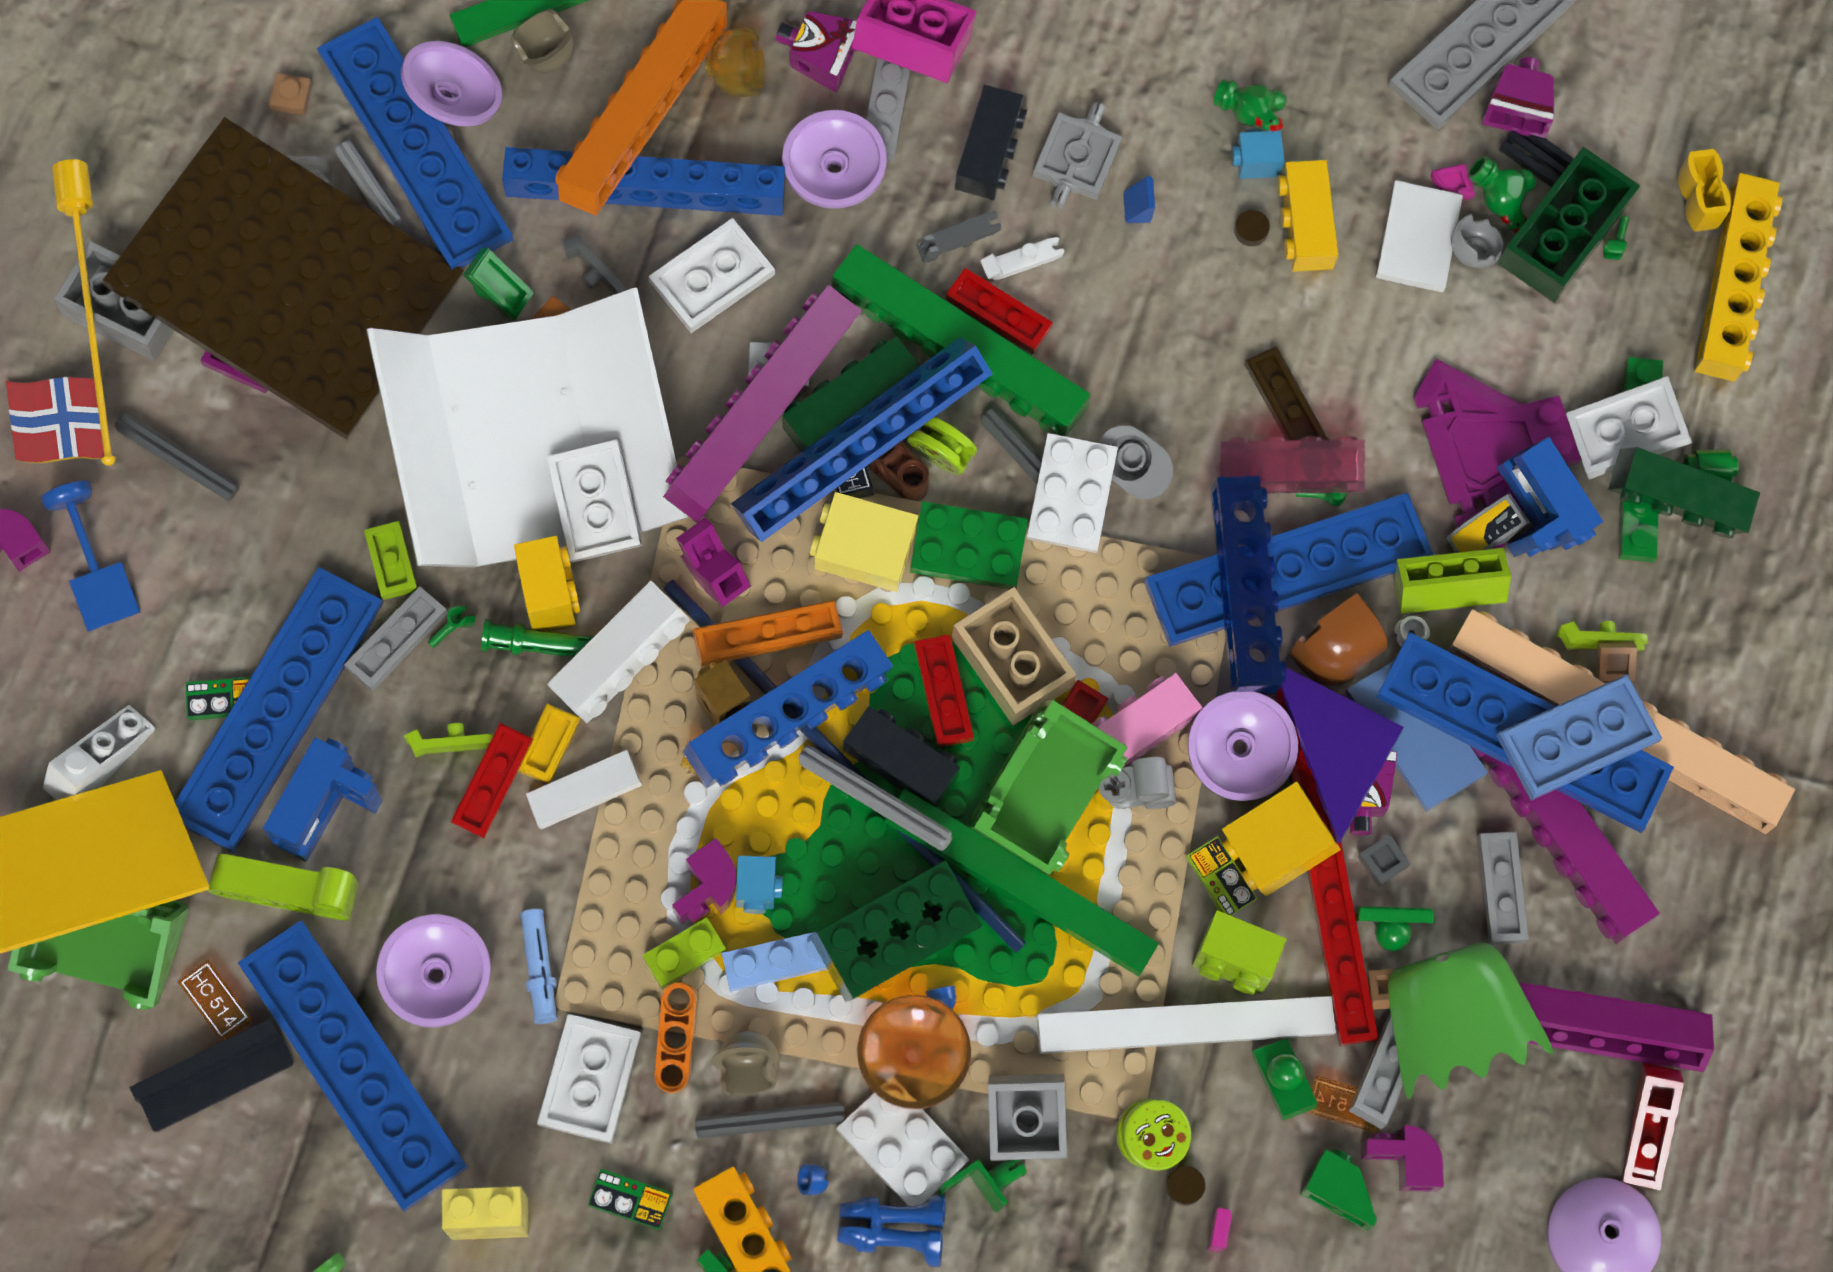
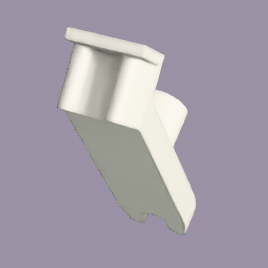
[980,237,1064,281]

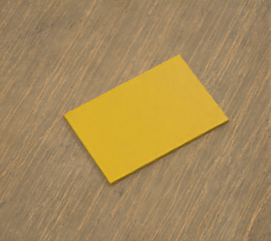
[0,770,209,954]

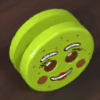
[907,417,977,475]
[1116,1099,1191,1170]

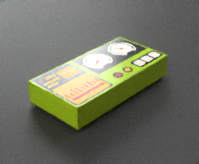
[1185,836,1257,916]

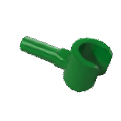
[1603,216,1629,260]
[1296,480,1348,506]
[428,606,476,648]

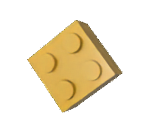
[513,535,581,631]

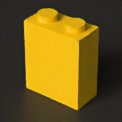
[1222,782,1341,896]

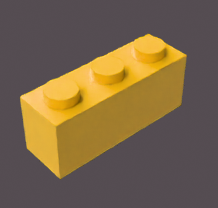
[1276,160,1339,272]

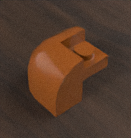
[1289,593,1388,685]

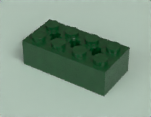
[1498,147,1641,303]
[809,860,982,1002]

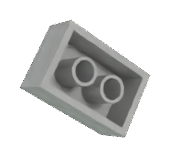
[53,241,174,361]

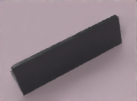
[129,1019,293,1132]

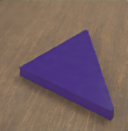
[1274,664,1404,843]

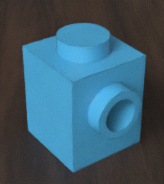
[1231,128,1284,179]
[736,856,783,914]

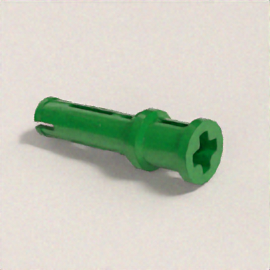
[481,619,594,657]

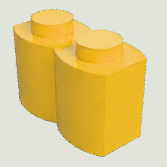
[1678,149,1731,232]

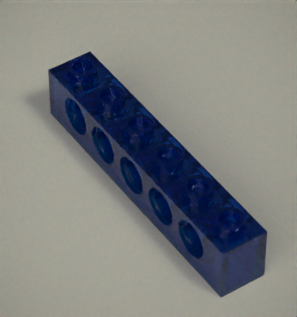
[1210,476,1286,695]

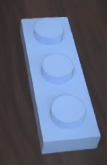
[722,932,827,992]

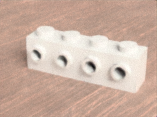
[547,581,690,723]

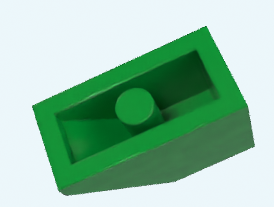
[1300,1149,1377,1231]

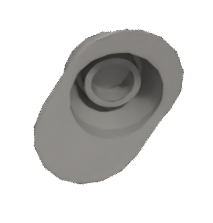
[1099,425,1174,499]

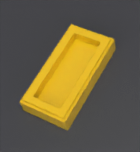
[518,703,581,784]

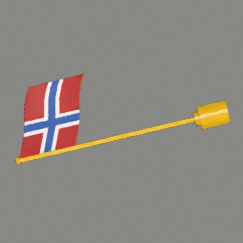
[5,159,116,466]

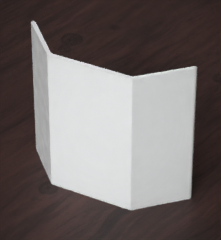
[367,288,688,567]

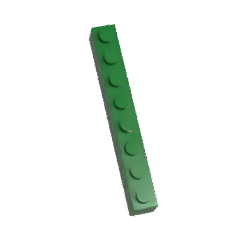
[832,244,1091,437]

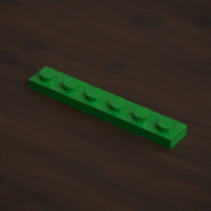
[1618,357,1663,563]

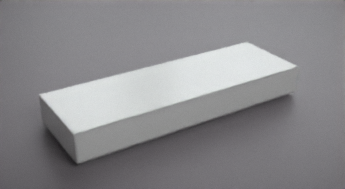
[526,750,642,830]

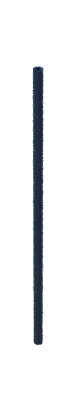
[663,580,1026,953]

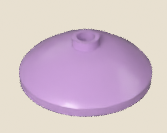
[401,41,502,126]
[782,110,887,209]
[1188,691,1298,801]
[376,914,491,1027]
[1547,1178,1661,1272]

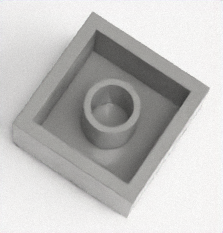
[988,1074,1067,1160]

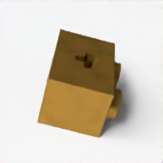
[694,660,751,726]

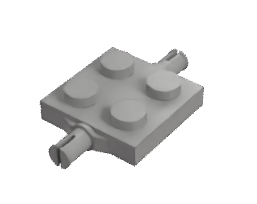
[1033,102,1123,209]

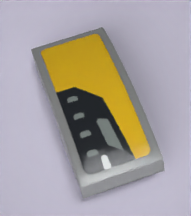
[1446,494,1530,553]

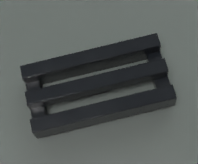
[1499,131,1574,188]

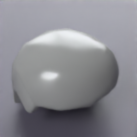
[1451,214,1504,268]

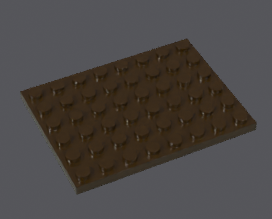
[102,117,464,440]

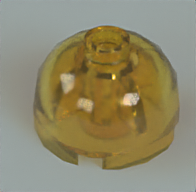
[705,27,765,97]

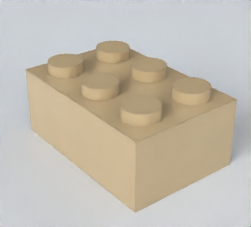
[952,587,1076,725]

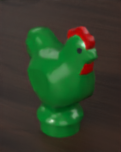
[1213,79,1287,131]
[1467,156,1537,234]

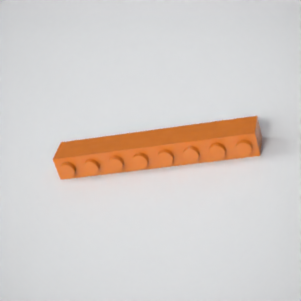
[555,0,727,216]

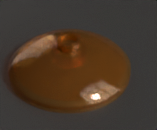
[857,995,971,1110]

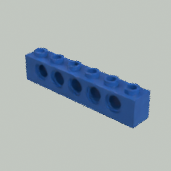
[682,630,893,788]

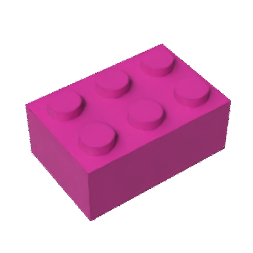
[852,0,977,84]

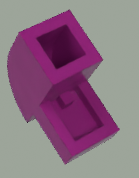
[0,509,50,572]
[676,517,751,607]
[672,838,737,924]
[1361,1125,1444,1192]

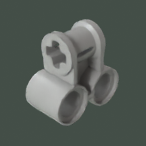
[1098,757,1177,809]

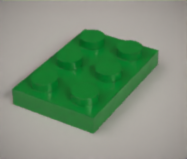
[910,501,1028,589]

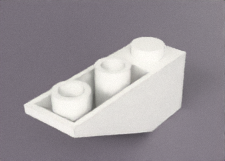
[43,705,155,800]

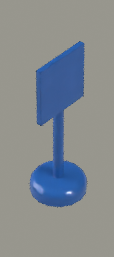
[41,480,140,632]

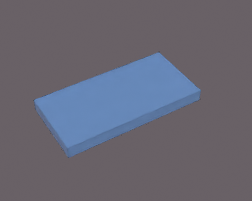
[1345,661,1488,812]
[1496,674,1663,801]

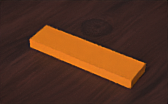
[692,600,843,667]

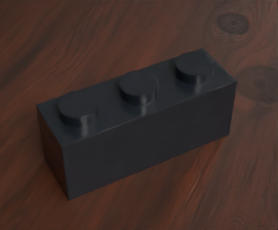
[955,84,1028,200]
[843,706,960,808]

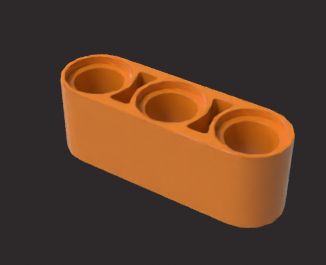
[654,981,698,1093]

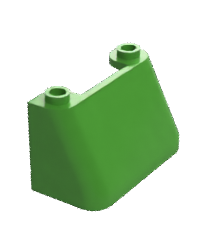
[967,700,1128,875]
[8,900,189,1010]

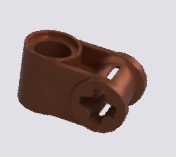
[867,441,929,501]

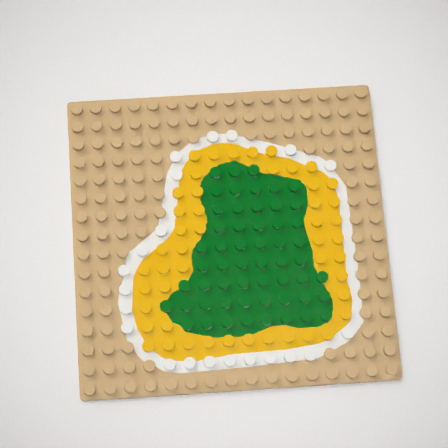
[555,457,1227,1120]

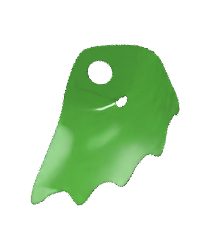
[1388,942,1553,1099]

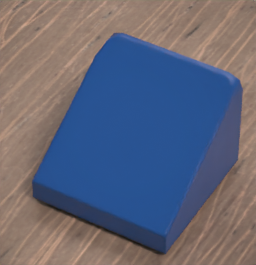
[1123,176,1155,223]

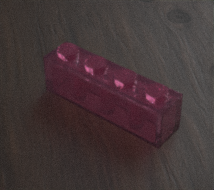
[1220,436,1365,494]

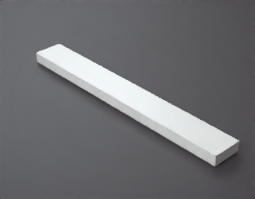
[1036,996,1336,1054]

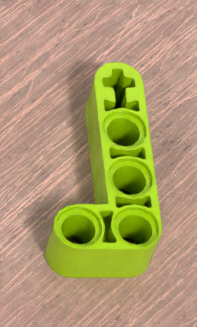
[207,854,359,921]

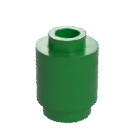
[1683,449,1739,481]

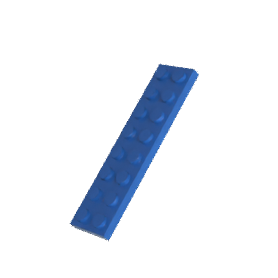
[317,17,513,269]
[1143,493,1434,647]
[175,567,383,853]
[1376,632,1674,833]
[238,920,468,1212]

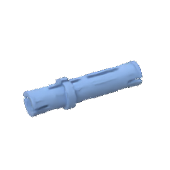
[519,909,558,1024]

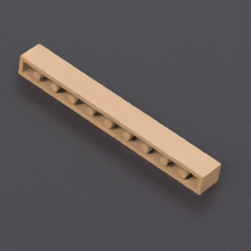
[1448,609,1795,834]

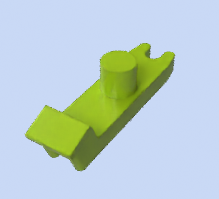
[1556,621,1648,651]
[404,723,494,758]

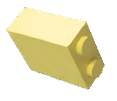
[810,492,919,592]
[442,1186,529,1240]

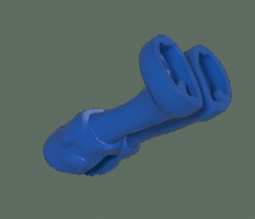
[837,1195,946,1267]

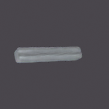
[335,141,401,227]

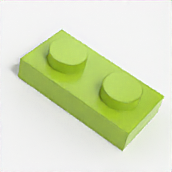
[364,521,417,600]
[642,917,726,989]

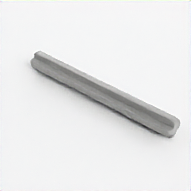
[798,746,953,850]

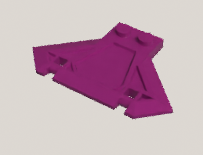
[1414,359,1582,549]

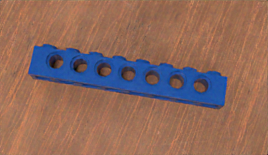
[502,147,785,216]
[731,338,993,542]

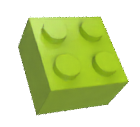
[1192,910,1287,995]

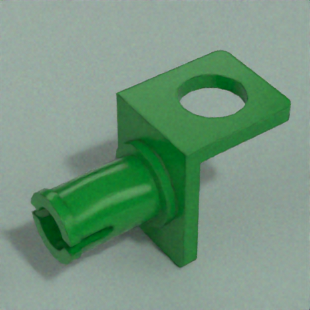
[937,1160,1027,1213]

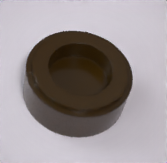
[1234,210,1270,247]
[1166,1166,1206,1206]

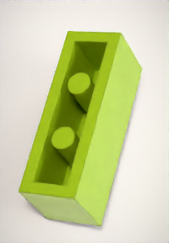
[1394,548,1511,614]

